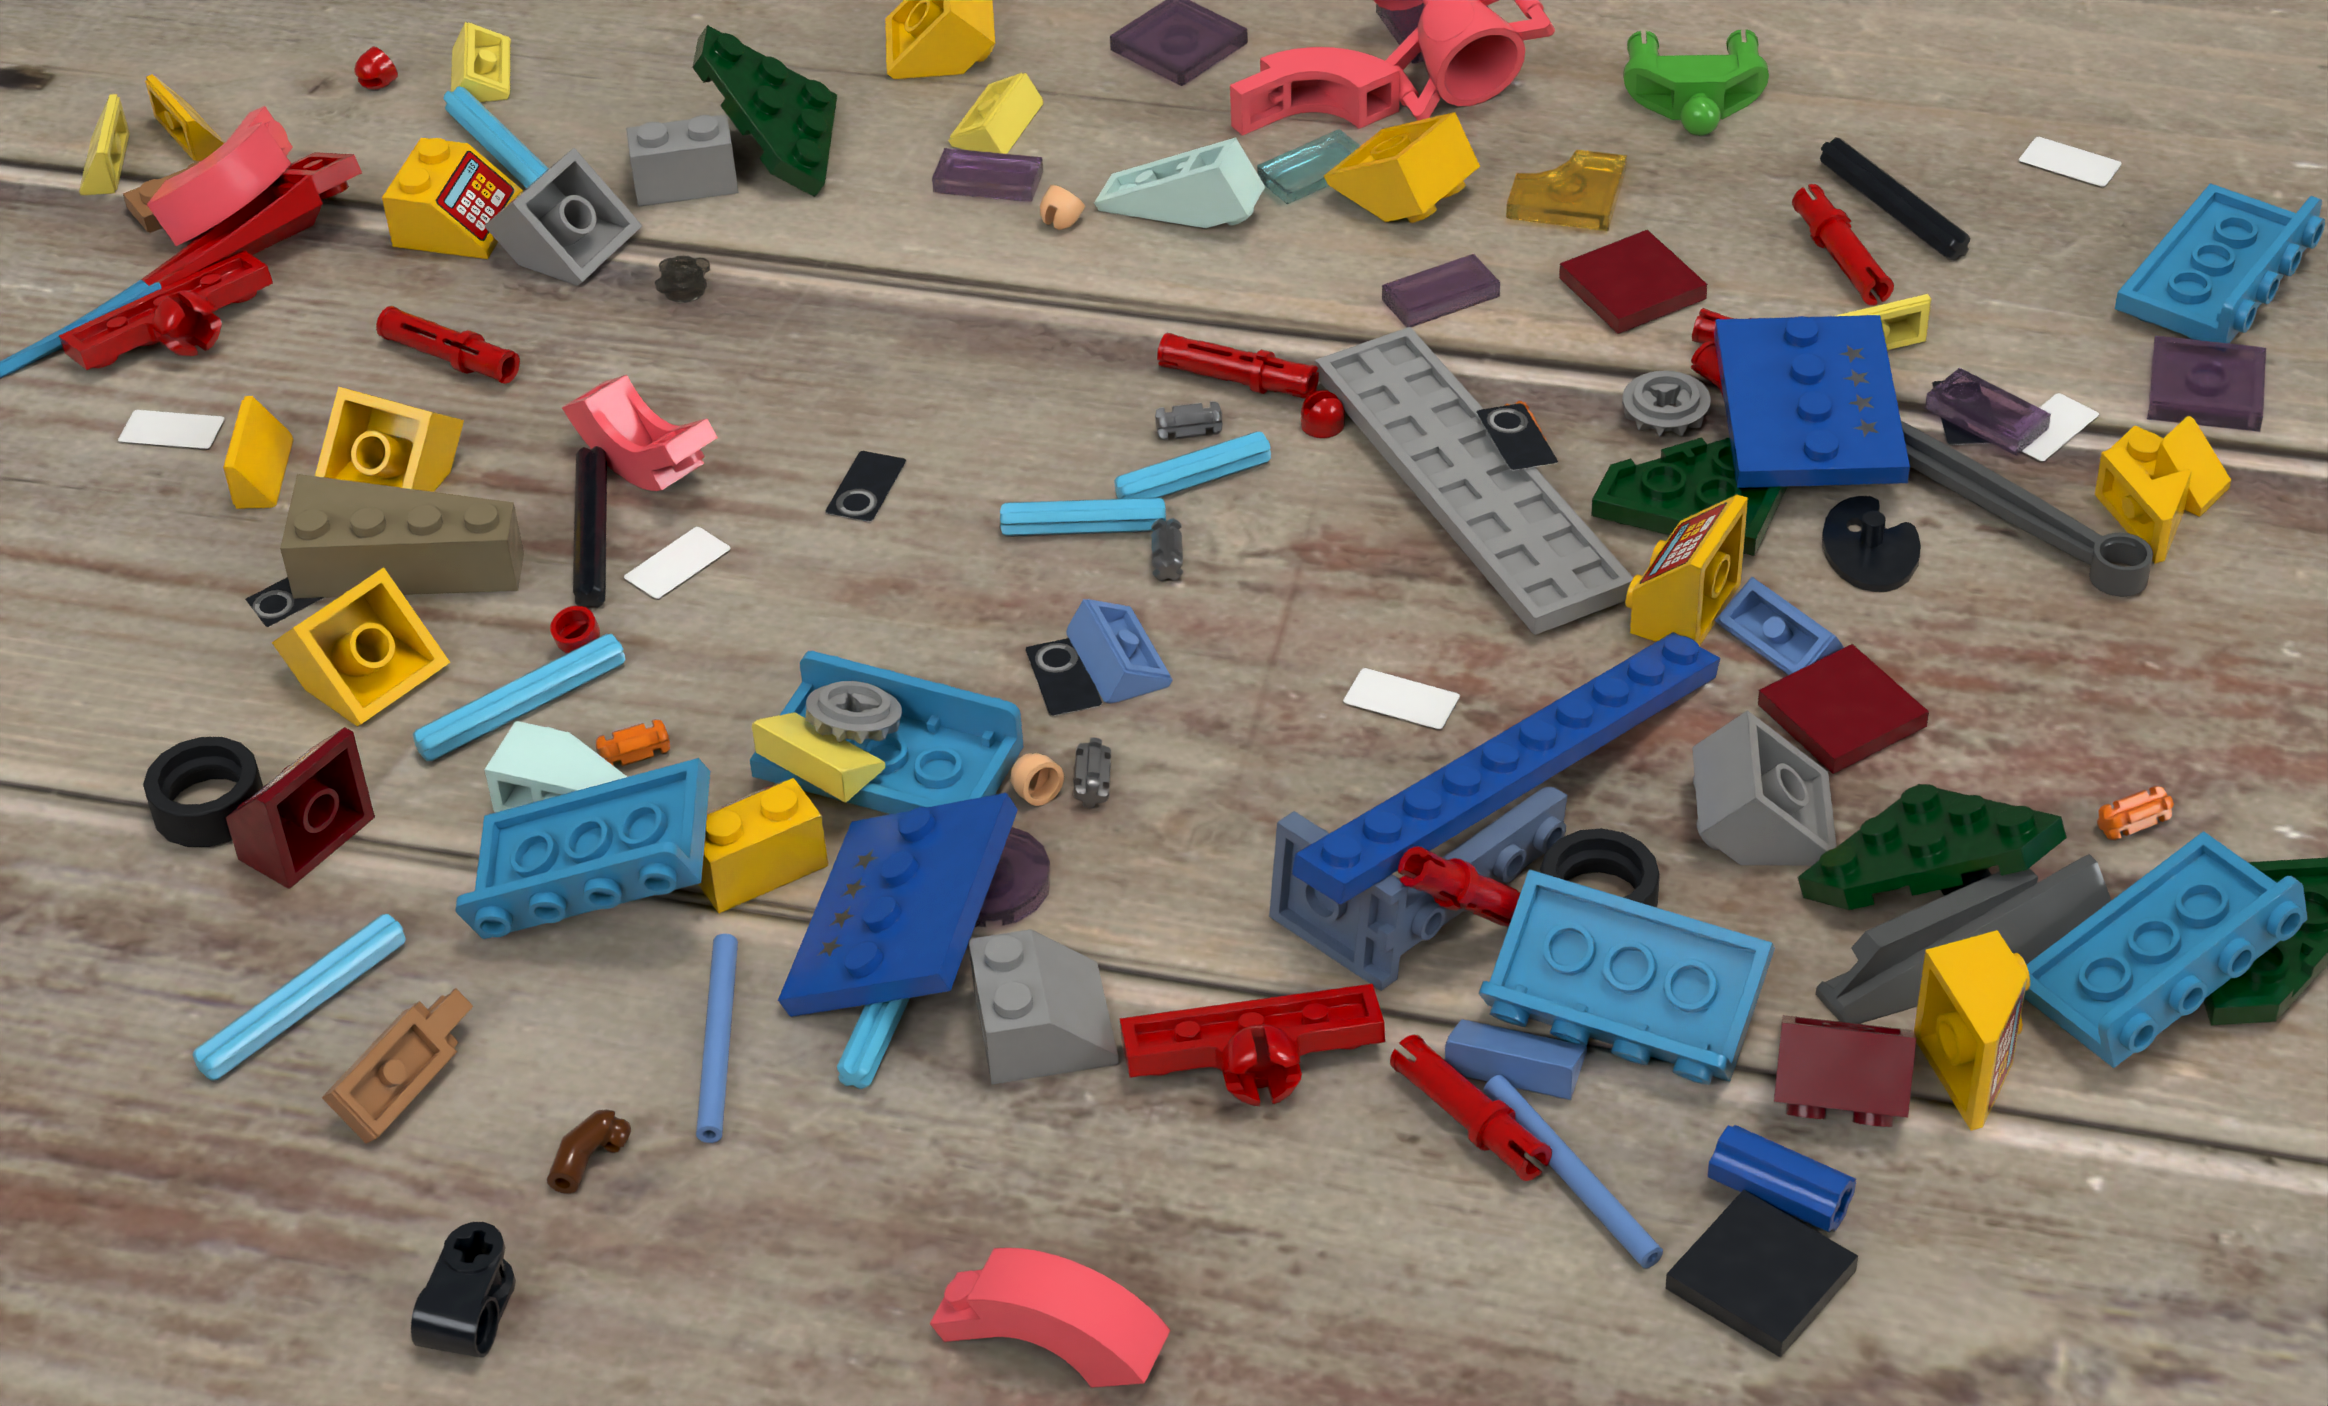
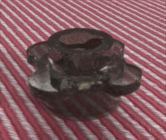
[655,255,710,303]

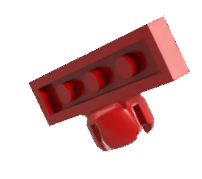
[59,250,273,370]
[1119,984,1385,1106]

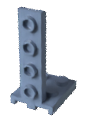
[1269,787,1568,991]

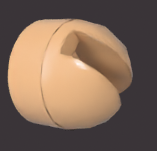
[1040,185,1085,230]
[1010,753,1064,806]

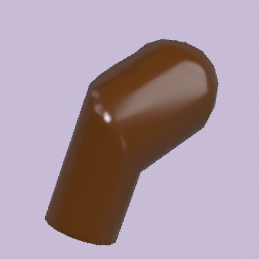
[547,1109,631,1194]

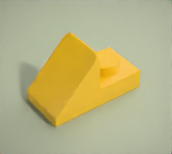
[2108,416,2231,517]
[2094,446,2192,564]

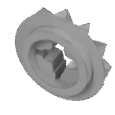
[1622,371,1711,437]
[806,681,902,744]

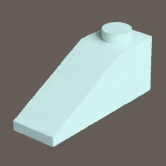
[1094,137,1265,228]
[484,721,627,812]

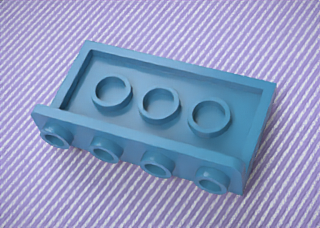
[2115,183,2325,350]
[750,651,1024,814]
[455,758,711,939]
[2024,831,2308,1068]
[1478,869,1775,1085]

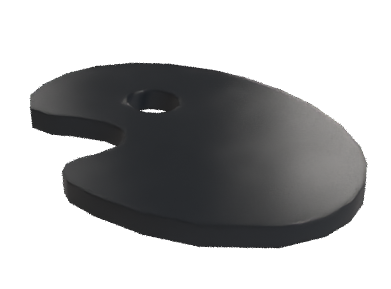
[1822,496,1921,592]

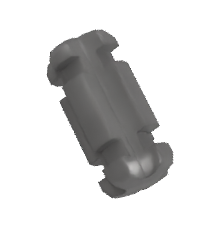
[1155,401,1223,440]
[1151,518,1183,581]
[1073,738,1111,808]

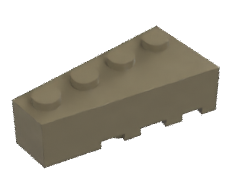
[280,474,524,599]

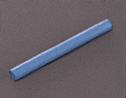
[696,934,738,1143]
[1483,1075,1663,1268]

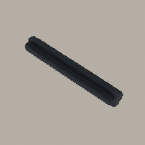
[1820,137,1970,260]
[573,446,607,608]

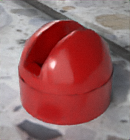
[354,46,398,90]
[1301,390,1345,438]
[550,606,600,654]

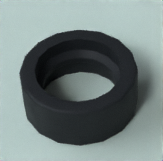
[143,737,263,847]
[1540,828,1660,908]

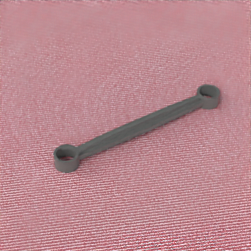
[1901,421,2153,597]

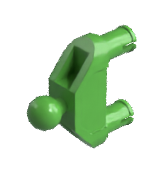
[1623,30,1769,136]

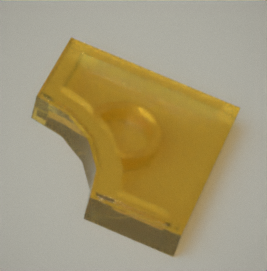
[1506,149,1627,231]

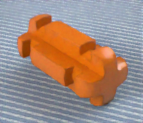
[595,719,670,766]
[2097,786,2174,840]

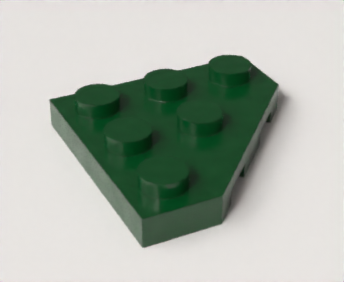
[692,25,837,197]
[1591,437,1788,556]
[1797,784,2067,910]
[2204,857,2328,1026]

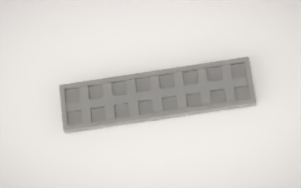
[1315,327,1633,635]

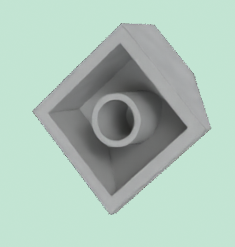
[626,114,739,207]
[484,148,642,286]
[1692,710,1837,865]
[969,929,1119,1084]

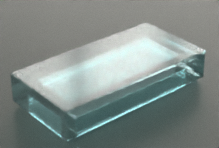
[1257,129,1360,204]

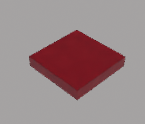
[1559,229,1708,334]
[1758,644,1929,774]

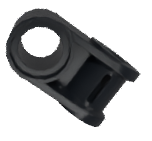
[411,1222,516,1358]

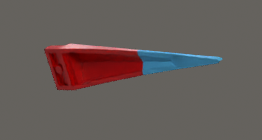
[0,152,362,378]

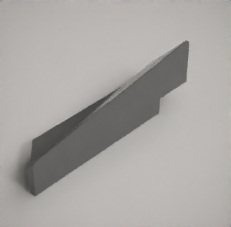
[1816,854,2111,1024]

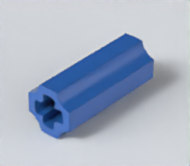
[1708,1125,1856,1232]

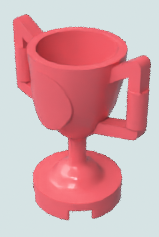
[1373,0,1555,121]

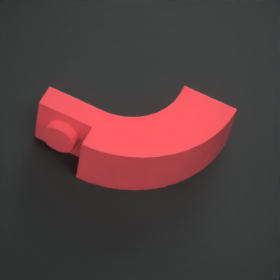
[1230,47,1400,136]
[147,106,293,246]
[562,375,718,491]
[930,1248,1171,1388]

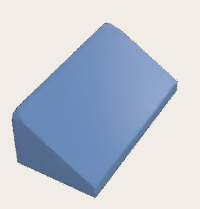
[1714,577,1845,675]
[1066,599,1173,703]
[1445,1019,1587,1100]

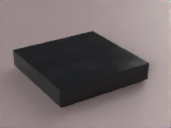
[1665,1190,1858,1357]

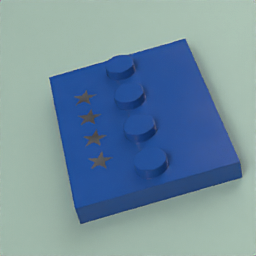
[1714,315,1910,488]
[778,793,1018,1017]

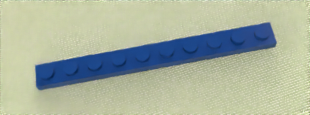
[1292,632,1720,905]

